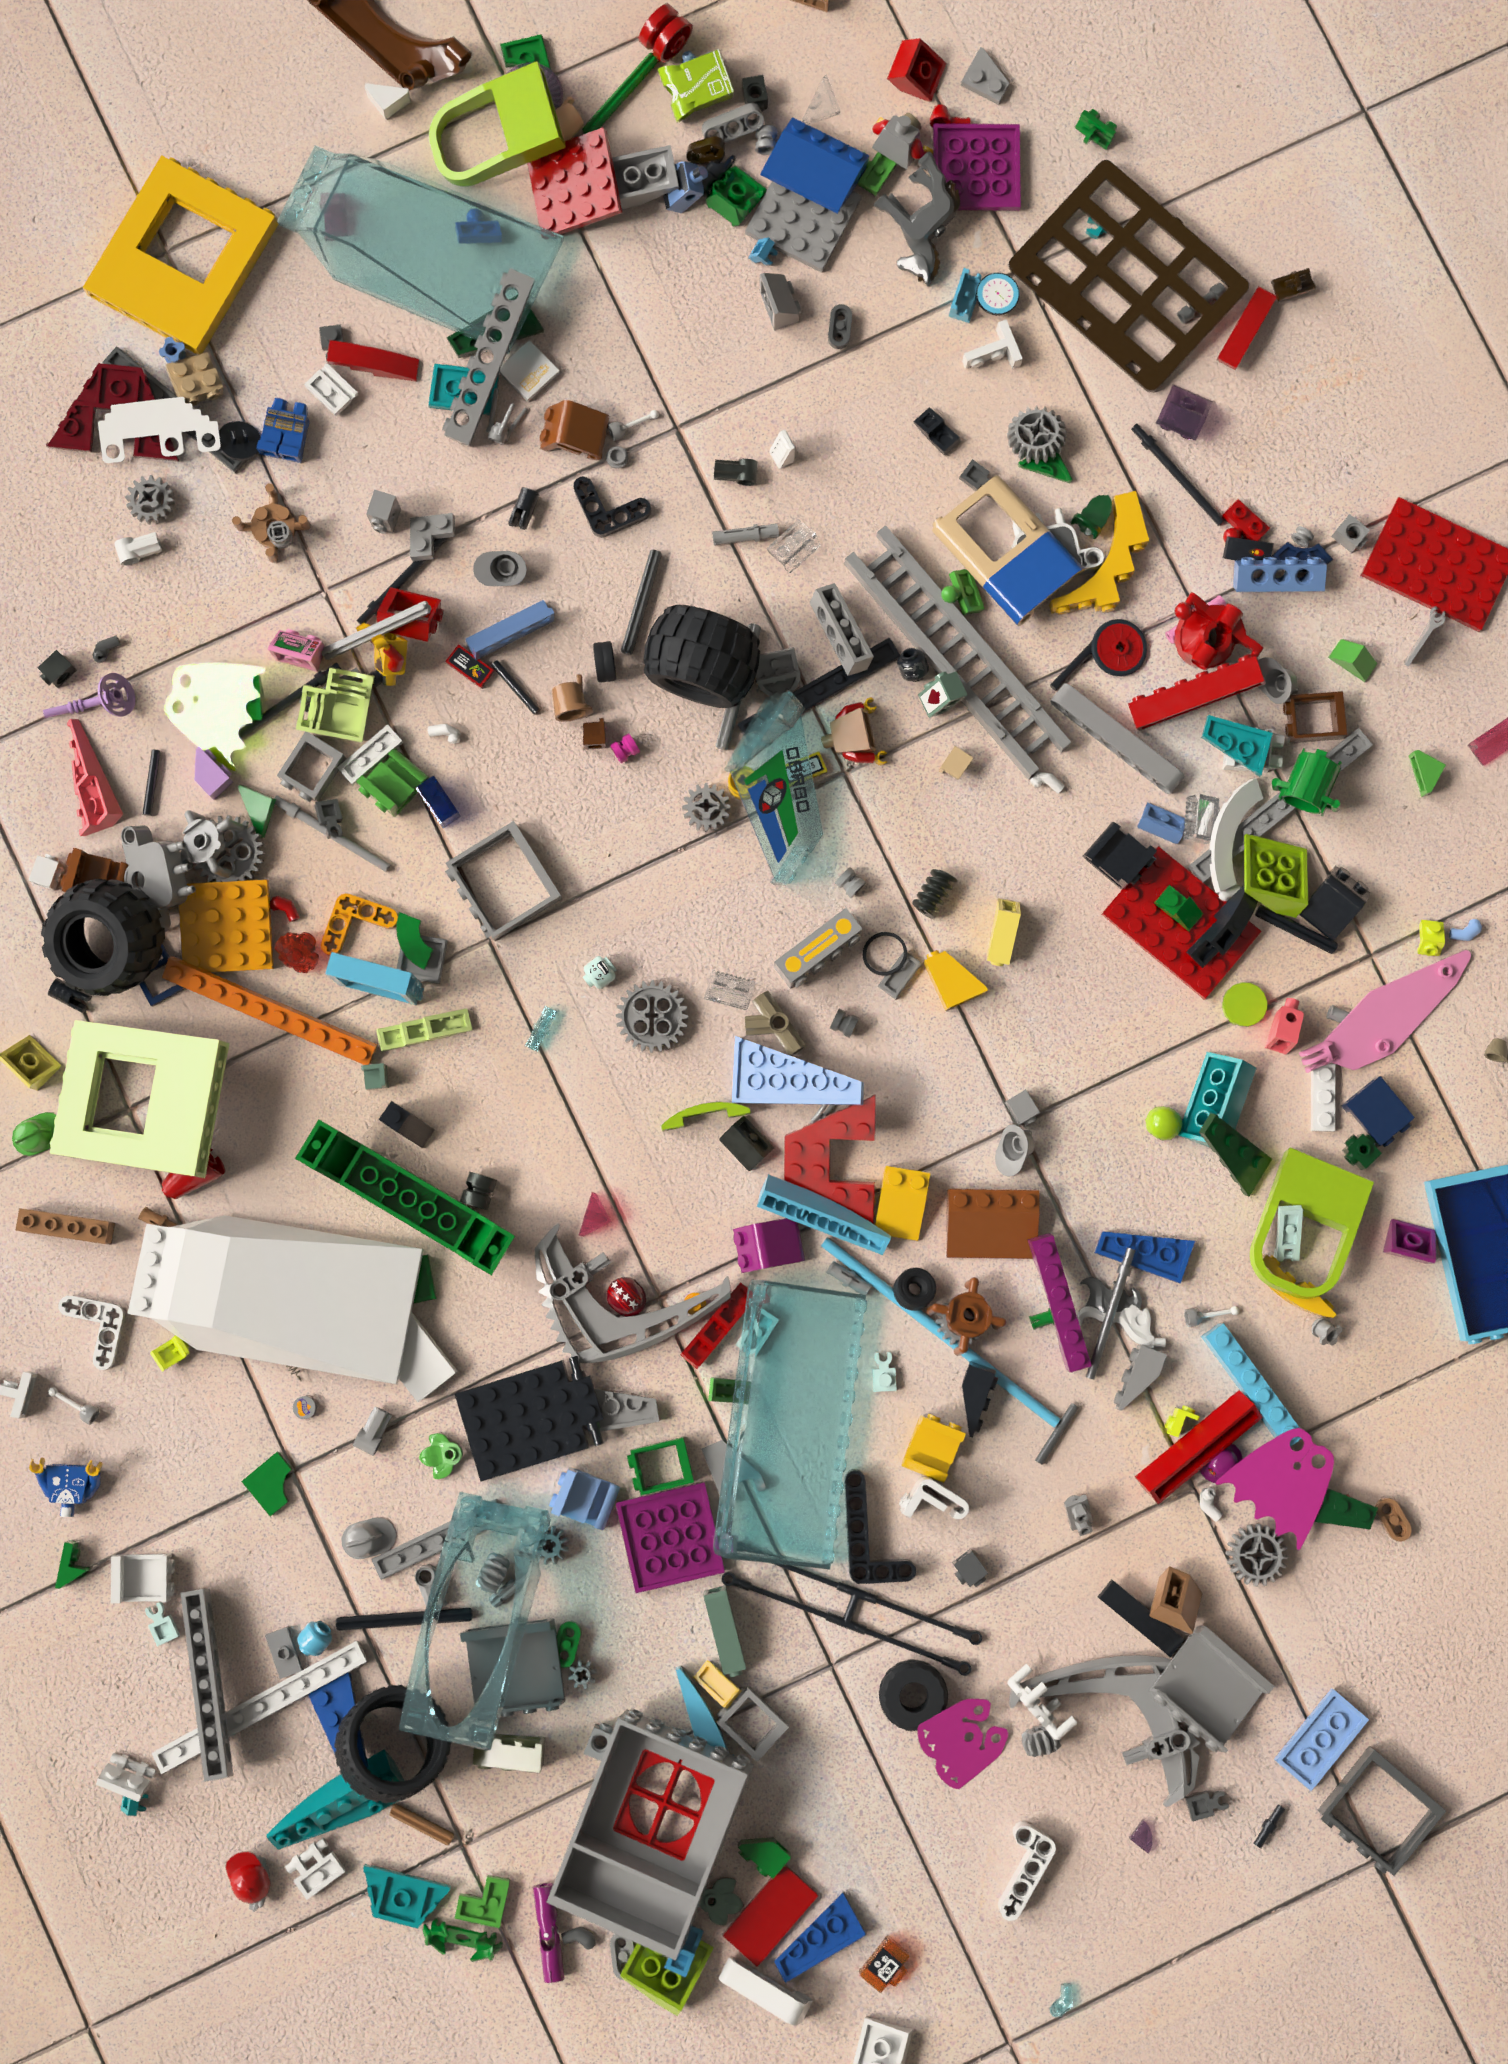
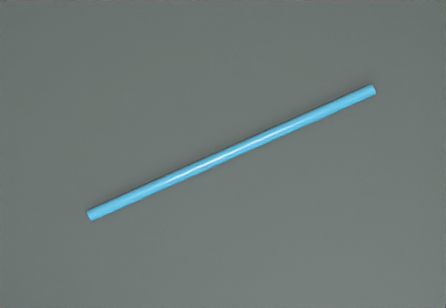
[821,1237,1060,1428]

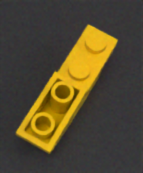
[1262,1255,1337,1318]

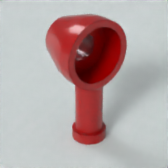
[930,104,971,128]

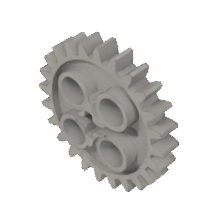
[195,815,265,883]
[616,980,688,1053]

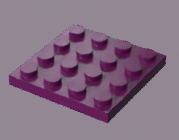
[933,124,1021,211]
[616,1482,725,1593]

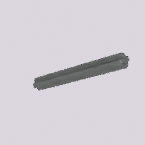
[621,550,662,655]

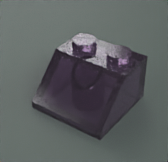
[1156,384,1213,441]

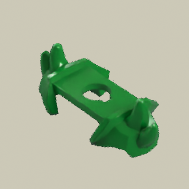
[423,1918,503,1962]

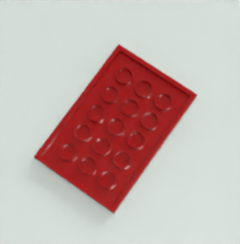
[1360,497,1508,632]
[1101,846,1262,1000]

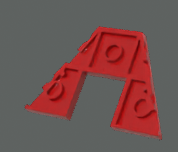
[784,1095,876,1224]

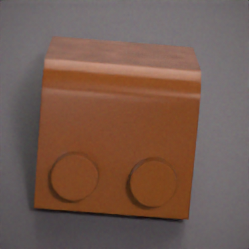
[540,400,610,460]
[61,848,129,893]

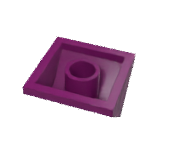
[1383,1219,1436,1264]

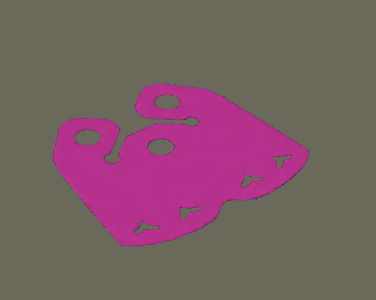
[918,1699,1008,1789]

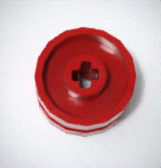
[639,3,693,63]

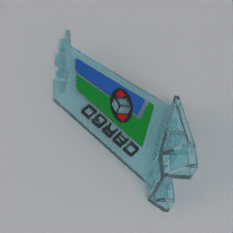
[724,691,823,885]

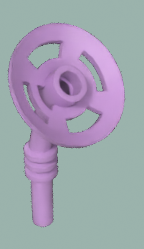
[43,673,135,718]

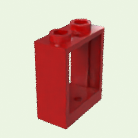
[377,587,444,642]

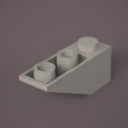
[1114,1345,1167,1411]

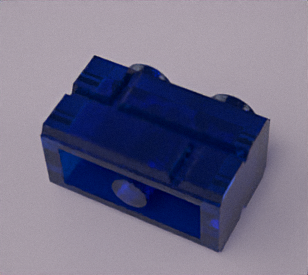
[416,776,461,829]

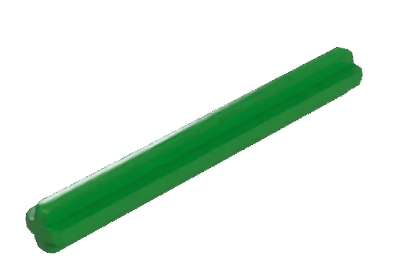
[582,53,658,134]

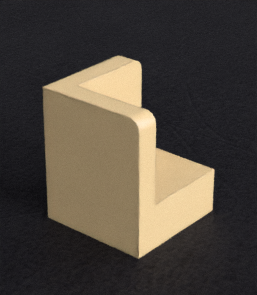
[939,746,973,780]

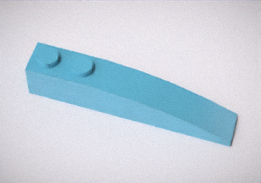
[757,1174,891,1255]
[676,1666,734,1755]

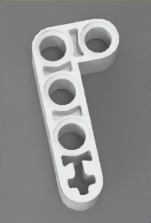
[998,1821,1056,1921]
[719,1956,813,2026]

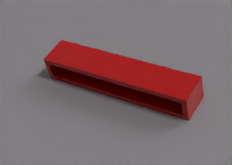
[1128,655,1266,731]
[1135,1390,1263,1505]

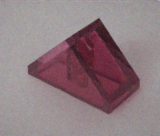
[578,1192,612,1237]

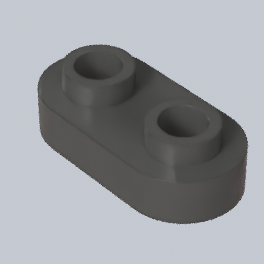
[828,304,852,349]

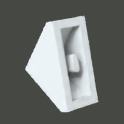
[365,83,411,120]

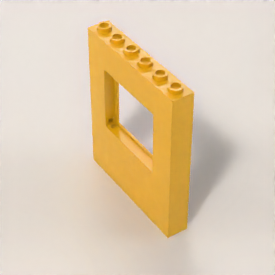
[82,155,278,355]

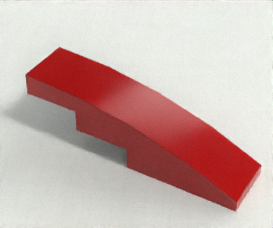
[1217,286,1276,370]
[326,340,420,382]
[680,1282,758,1369]

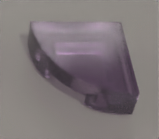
[1129,1819,1152,1853]

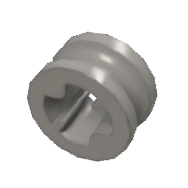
[1291,526,1314,547]

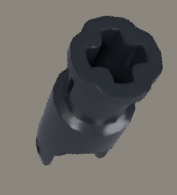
[702,151,736,197]

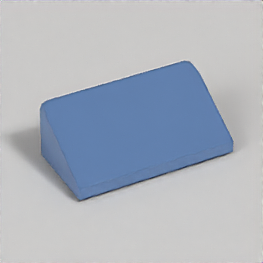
[1137,802,1188,844]

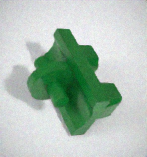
[1075,109,1117,150]

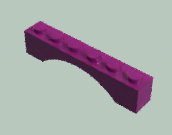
[1027,1233,1092,1373]

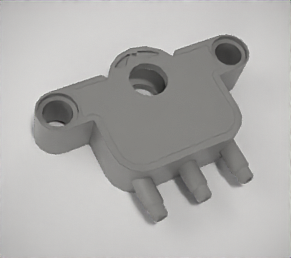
[121,825,196,932]

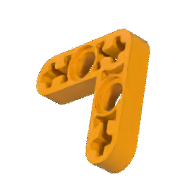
[321,893,398,956]

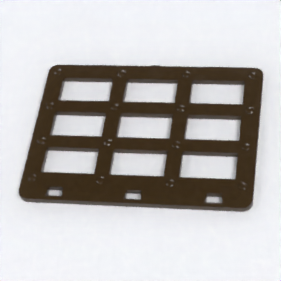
[1009,160,1249,392]

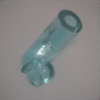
[1050,1983,1073,2017]

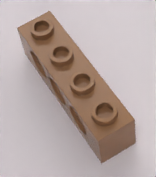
[15,1208,115,1245]

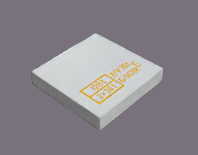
[499,340,560,402]

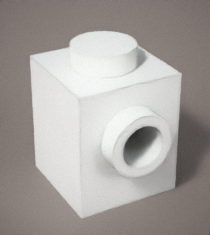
[28,854,65,891]

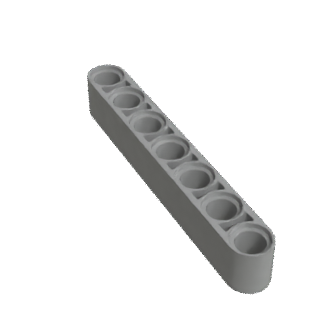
[1050,683,1184,795]

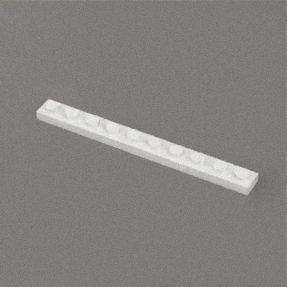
[152,1641,368,1774]

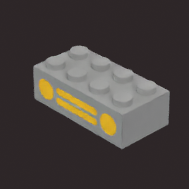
[774,908,862,988]

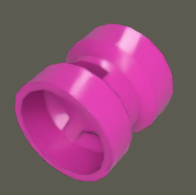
[610,733,640,764]

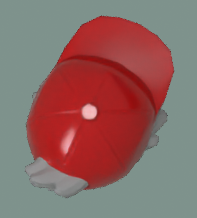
[225,1851,271,1912]

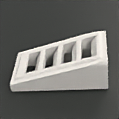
[770,430,795,469]

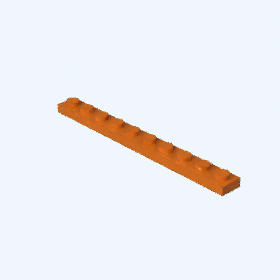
[162,956,378,1065]

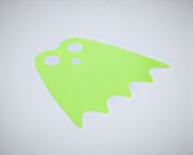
[164,663,265,771]

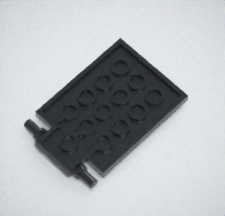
[455,1356,604,1482]

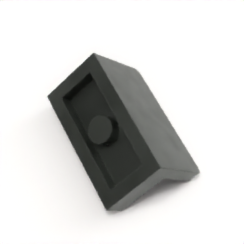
[719,1116,774,1171]

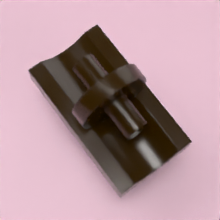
[1271,268,1316,302]

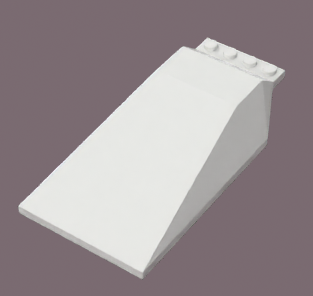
[128,1215,424,1385]

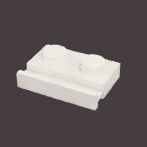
[304,363,358,417]

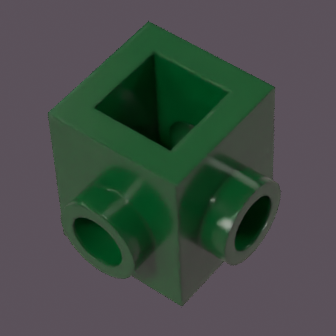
[1342,1134,1382,1170]

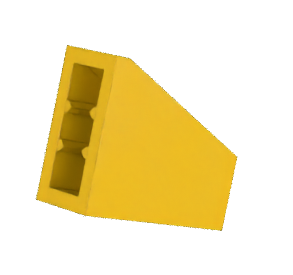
[923,950,988,1011]

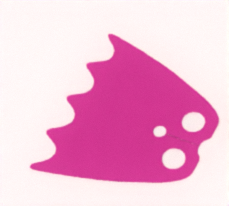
[1215,1428,1334,1550]

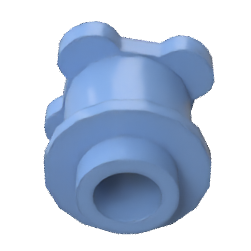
[159,337,186,363]

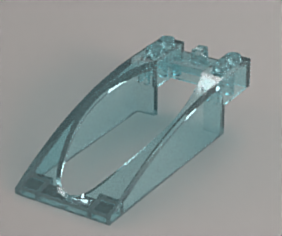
[399,1492,551,1751]

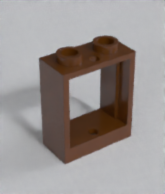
[1283,691,1347,743]

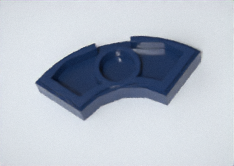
[1271,542,1333,572]

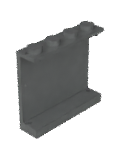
[460,1618,566,1720]

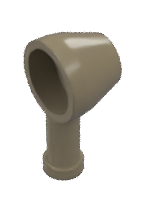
[1484,1038,1508,1063]

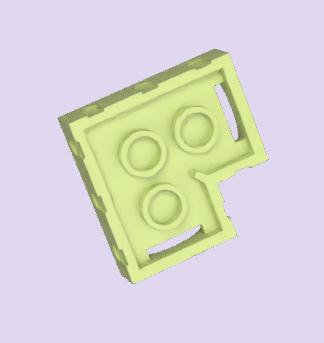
[296,667,375,742]

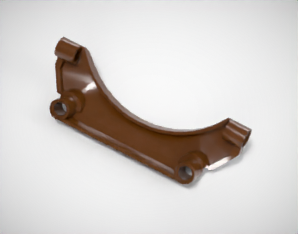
[307,0,472,91]

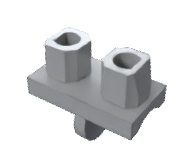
[1064,1494,1093,1536]

